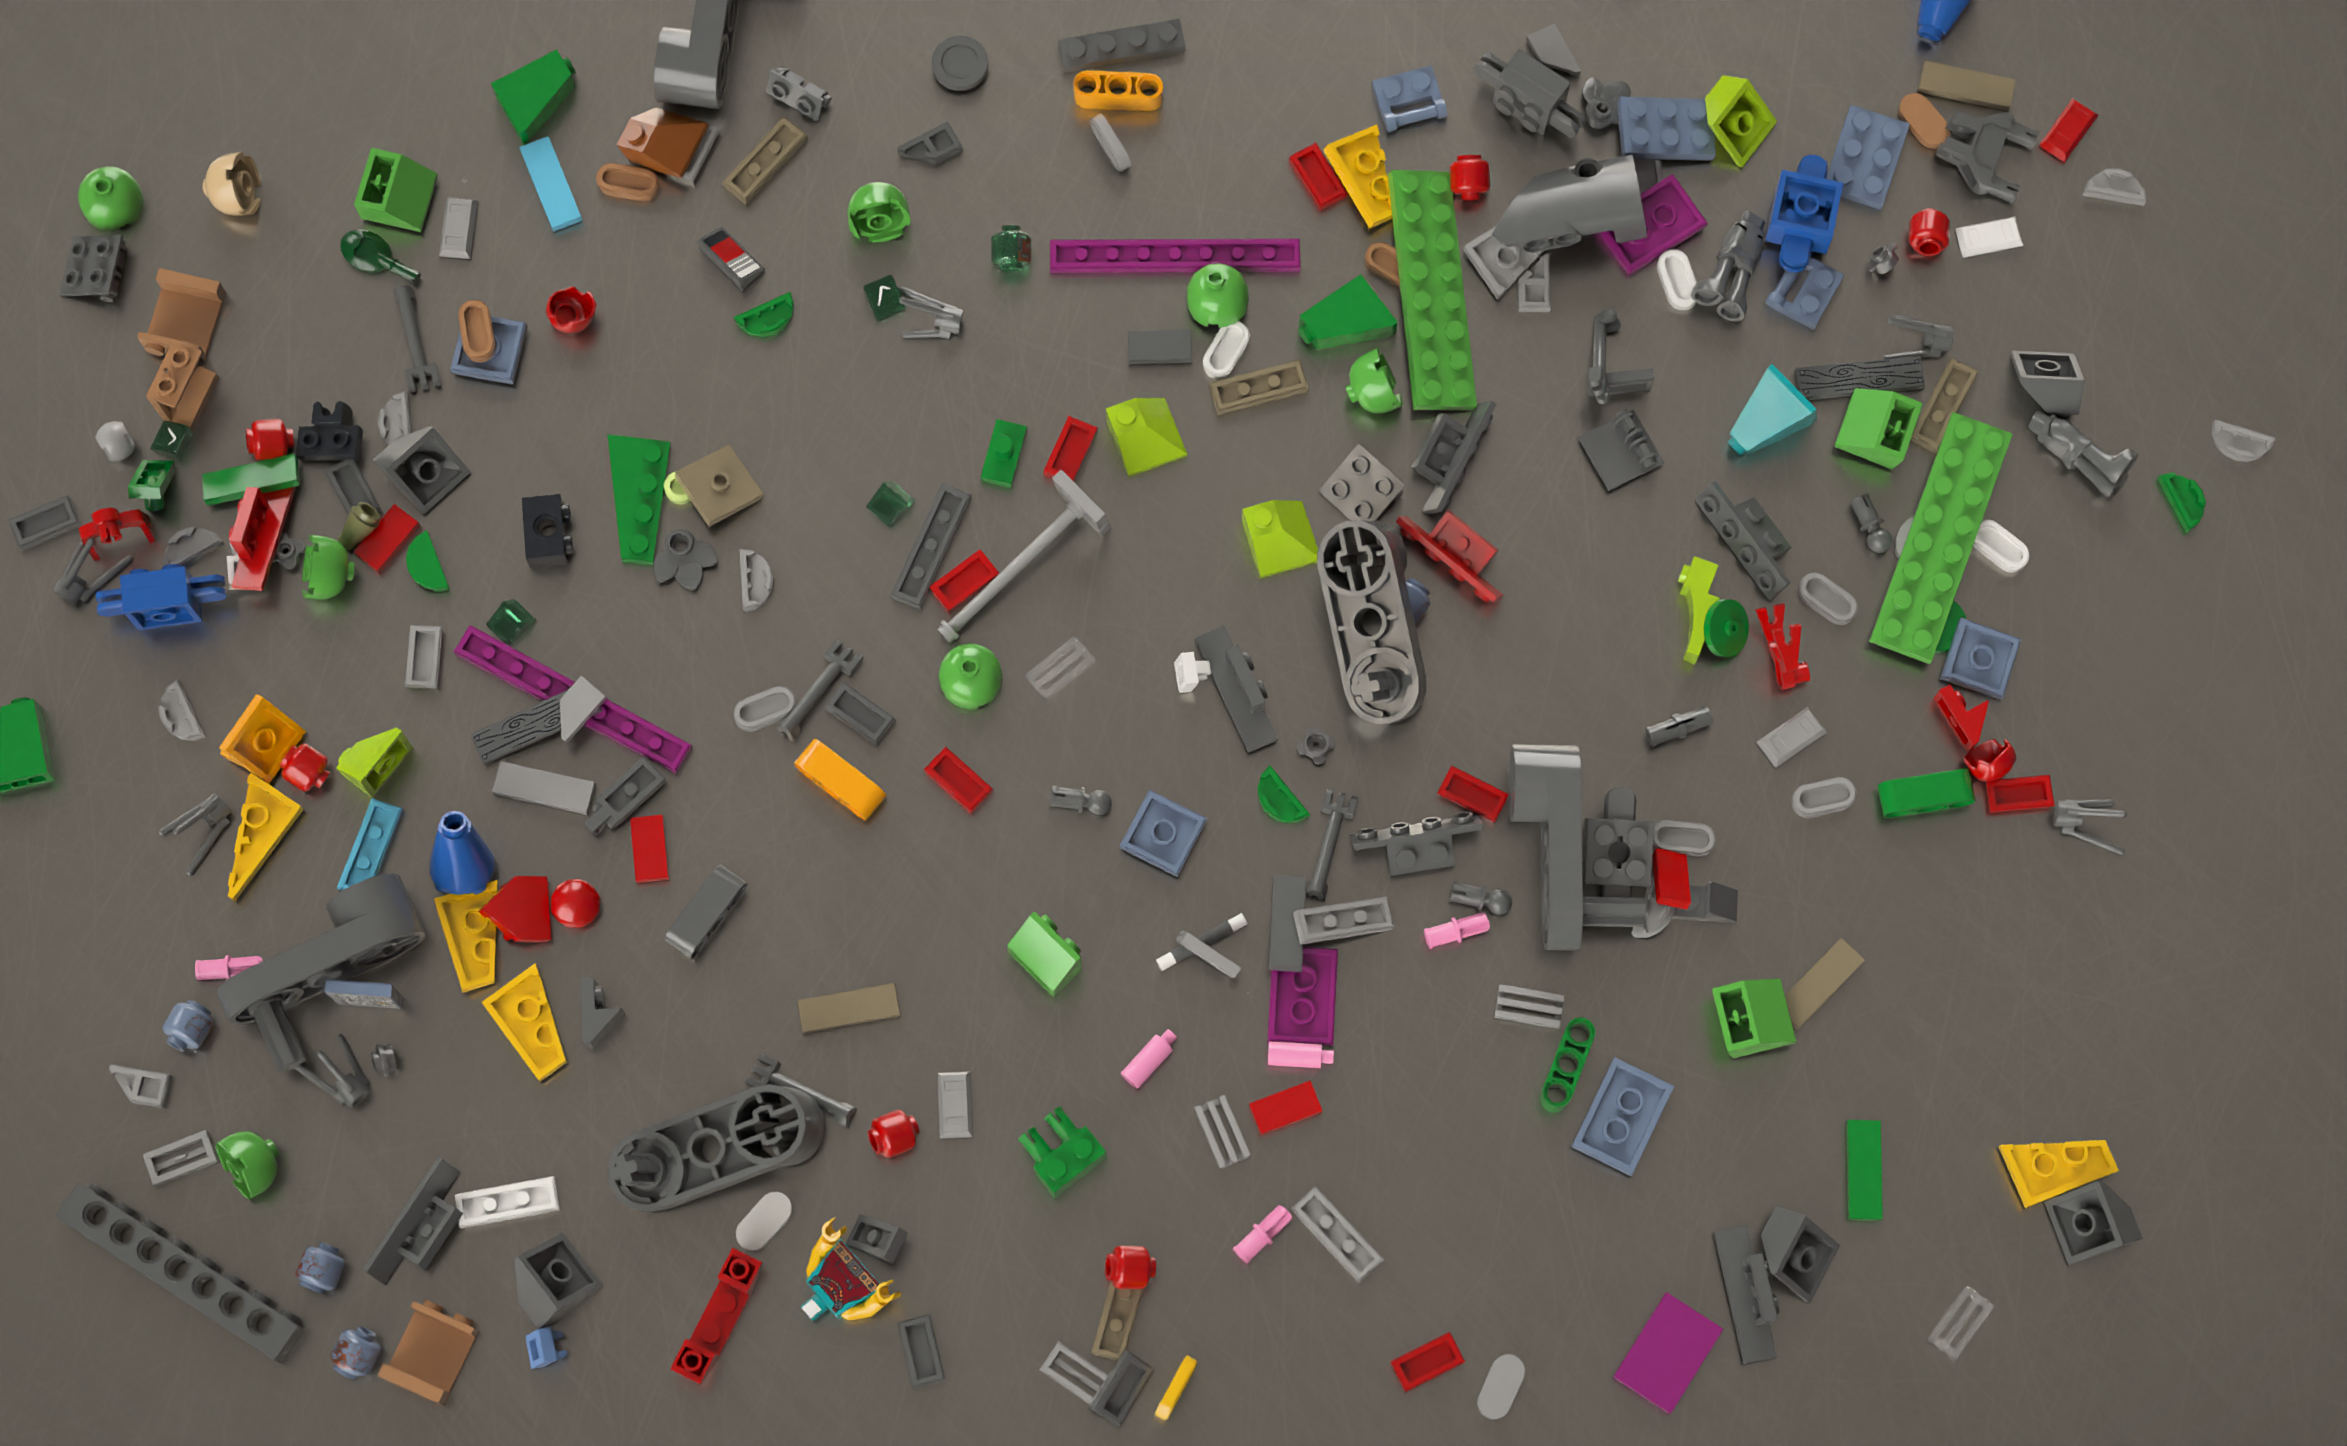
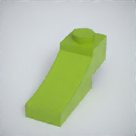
[1678,556,1720,664]

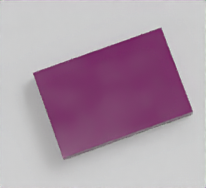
[1599,174,1708,276]
[1267,947,1338,1048]
[1612,1292,1723,1415]

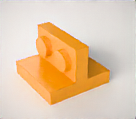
[219,694,306,784]

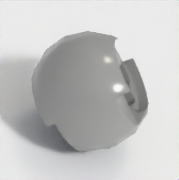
[95,421,136,461]

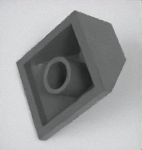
[2011,351,2085,417]
[372,426,470,514]
[2044,1180,2143,1265]
[1761,1206,1840,1303]
[515,1233,602,1329]

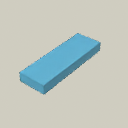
[519,136,583,232]
[337,798,404,891]

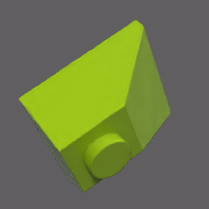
[1705,75,1778,167]
[1105,398,1187,477]
[1241,500,1318,579]
[336,727,413,798]

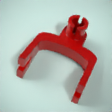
[78,507,156,561]
[1755,603,1810,690]

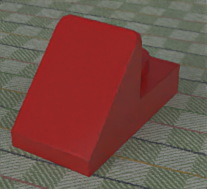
[1933,684,1989,753]

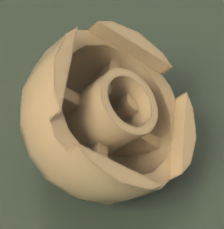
[203,152,261,216]

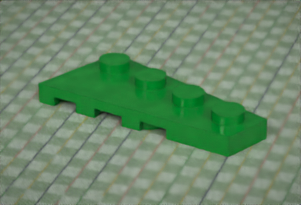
[607,434,671,565]

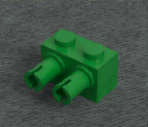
[1018,1106,1107,1199]

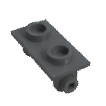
[766,67,832,122]

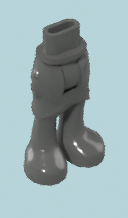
[1691,211,1765,321]
[2028,410,2138,499]

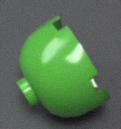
[78,166,144,231]
[847,182,911,243]
[1187,263,1249,328]
[1346,348,1403,414]
[302,535,354,600]
[938,643,1003,710]
[215,1131,279,1199]

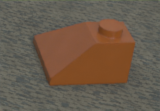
[616,108,709,178]

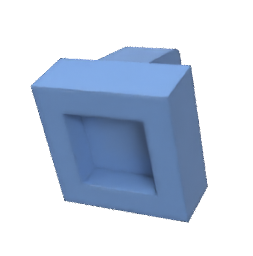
[525,1327,567,1369]

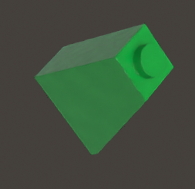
[491,49,576,145]
[1298,274,1398,350]
[0,697,56,793]

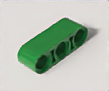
[1877,769,1976,818]
[1540,1017,1596,1113]

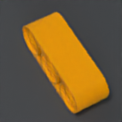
[1073,70,1163,112]
[794,739,887,821]

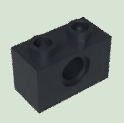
[522,494,573,568]

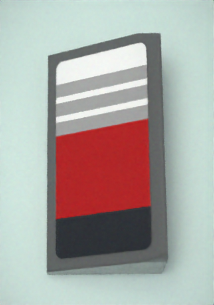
[698,227,765,290]

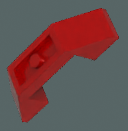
[670,1247,763,1385]

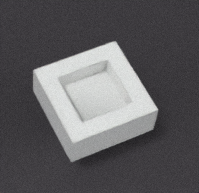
[1174,652,1211,693]

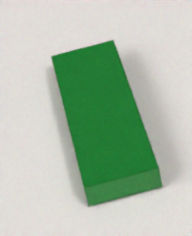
[202,453,300,506]
[1846,1120,1883,1221]

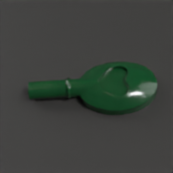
[340,230,421,284]

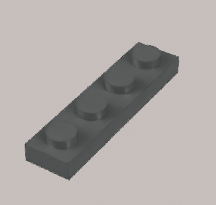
[1058,18,1185,73]

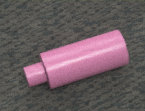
[1120,1029,1177,1090]
[1268,1041,1334,1068]

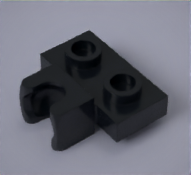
[296,401,363,461]

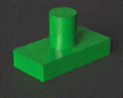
[980,419,1027,488]
[128,460,175,511]

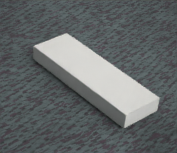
[455,1176,560,1229]

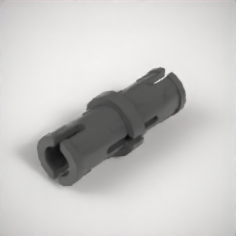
[1645,705,1713,747]

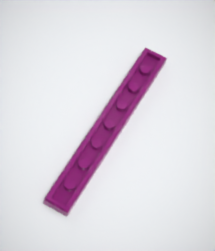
[1050,238,1300,273]
[453,625,693,775]

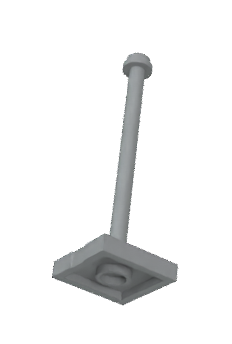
[937,470,1111,643]

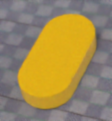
[1155,1355,1198,1420]

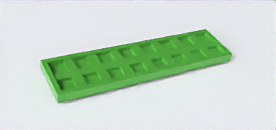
[1388,170,1477,411]
[1869,412,2013,664]

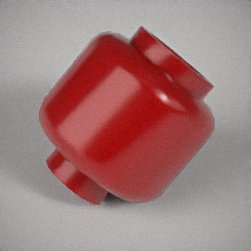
[1449,155,1491,201]
[1909,208,1950,256]
[246,418,294,461]
[279,743,330,792]
[868,1109,920,1158]
[1105,1246,1156,1289]

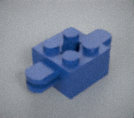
[1765,155,1843,272]
[96,564,227,630]

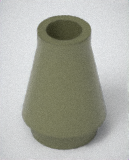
[337,502,380,550]

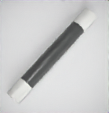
[1156,913,1248,971]

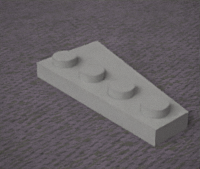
[1463,226,1545,300]

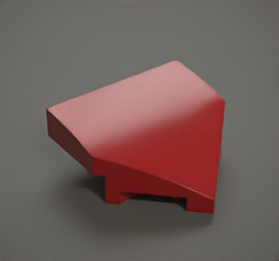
[478,876,551,943]

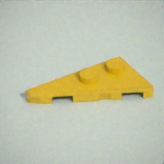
[227,773,304,901]

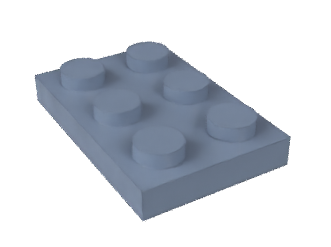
[1617,97,1716,161]
[1826,105,1910,210]
[1571,1057,1674,1176]

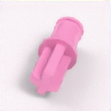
[1424,912,1490,949]
[195,955,263,981]
[1233,1205,1292,1264]

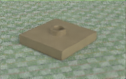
[674,444,764,527]

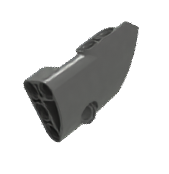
[1492,154,1647,252]

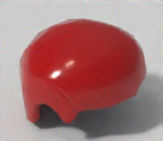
[545,286,597,333]
[1963,739,2017,781]
[550,879,601,928]

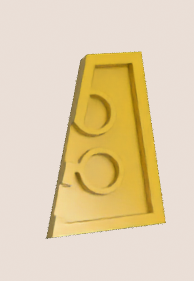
[1323,124,1393,229]
[434,880,497,993]
[482,963,567,1082]
[1999,1140,2119,1208]

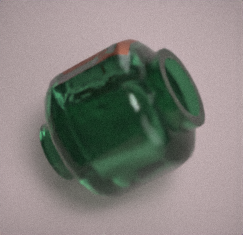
[991,225,1032,272]

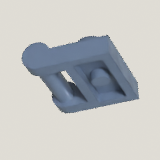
[1372,65,1447,132]
[1765,257,1844,330]

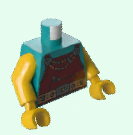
[800,1218,901,1322]

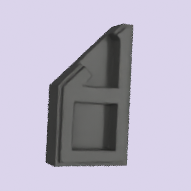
[897,121,963,165]

